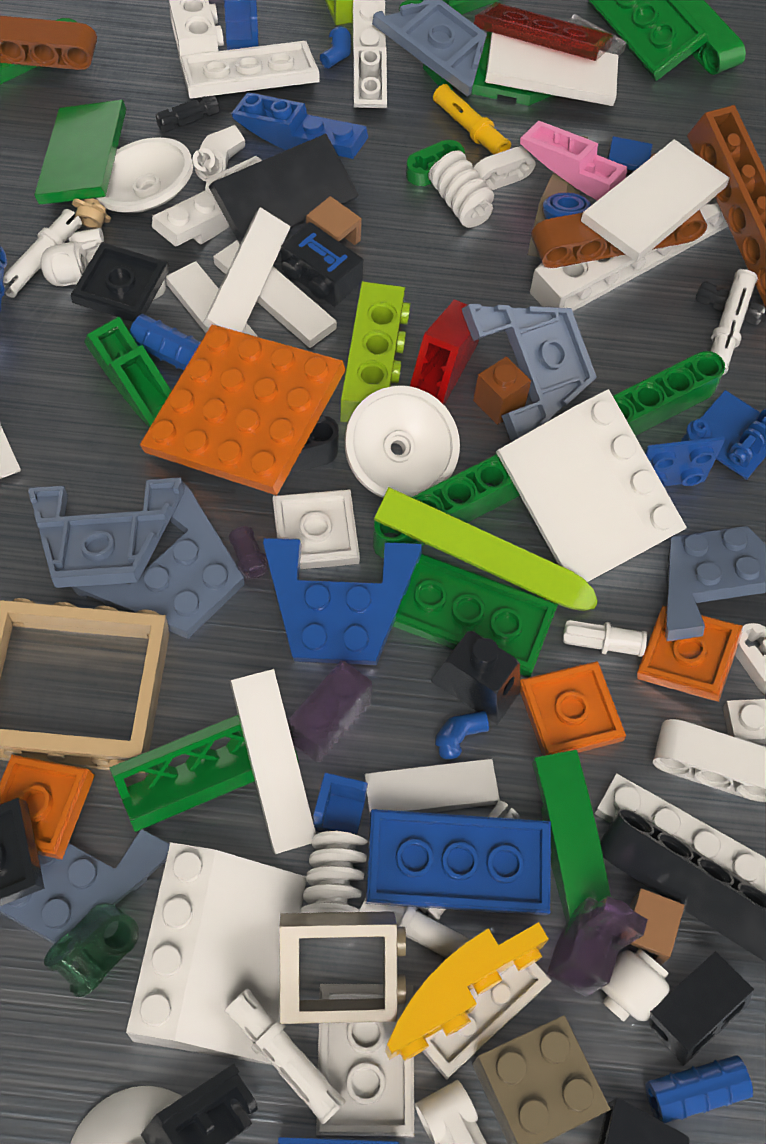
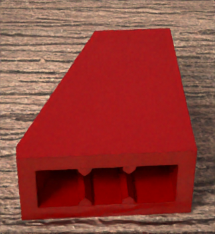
[410,299,480,405]

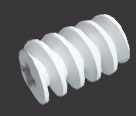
[428,150,494,228]
[300,831,369,913]

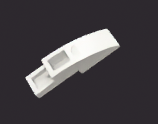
[353,0,387,108]
[152,156,262,246]

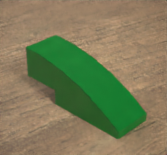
[84,317,171,428]

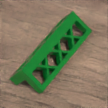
[109,715,299,832]

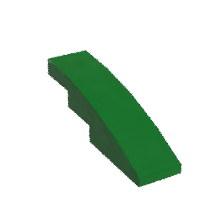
[532,750,617,945]

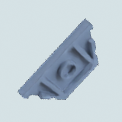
[372,0,487,97]

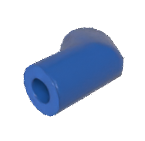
[320,26,351,69]
[435,711,489,759]

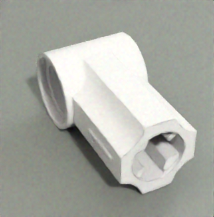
[414,1080,487,1144]

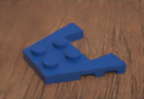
[263,538,422,665]

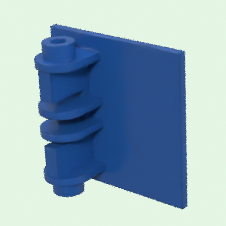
[700,390,766,480]
[645,419,725,487]

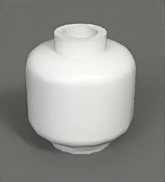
[599,948,670,1022]

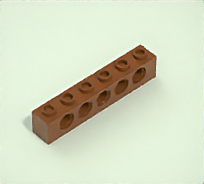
[687,105,766,307]

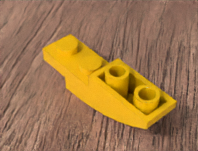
[385,922,549,1061]

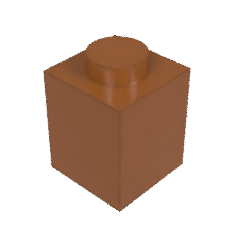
[473,356,531,425]

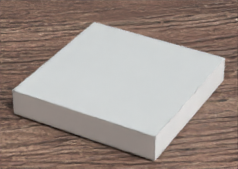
[273,489,360,569]

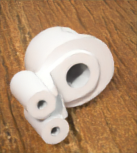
[41,228,104,286]

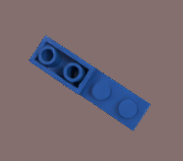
[231,92,368,159]

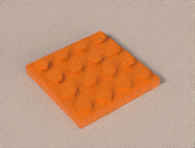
[140,324,346,496]

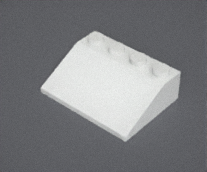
[496,389,687,582]
[126,842,307,1065]

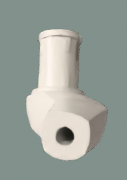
[193,125,245,181]

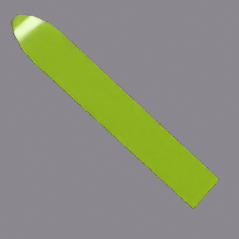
[374,487,598,611]

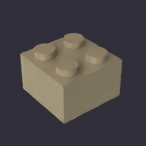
[472,1015,611,1144]

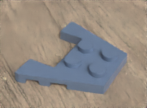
[461,303,597,442]
[28,477,185,588]
[72,484,245,639]
[665,526,766,641]
[0,829,170,951]

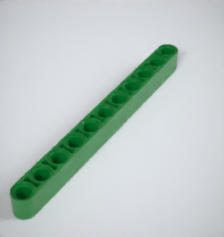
[373,351,725,559]

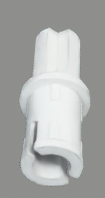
[563,620,647,657]

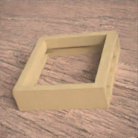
[0,598,170,774]

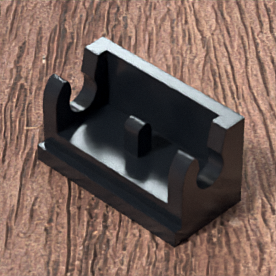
[650,951,754,1066]
[141,1064,258,1144]

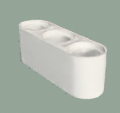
[653,719,766,802]

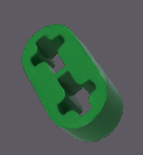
[406,140,465,186]

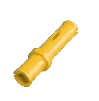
[433,84,511,155]

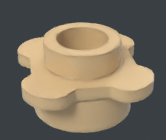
[72,198,111,229]

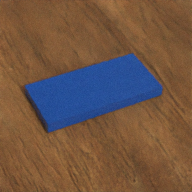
[365,809,551,915]

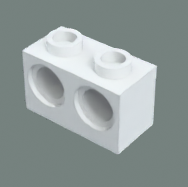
[169,0,224,59]

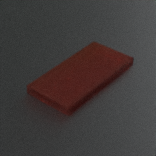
[474,2,613,61]

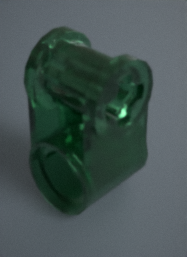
[44,903,139,998]

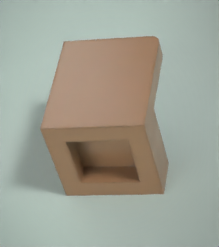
[306,196,362,245]
[625,888,685,966]

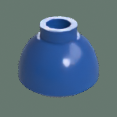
[543,193,592,220]

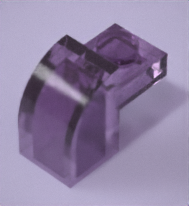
[547,896,648,997]

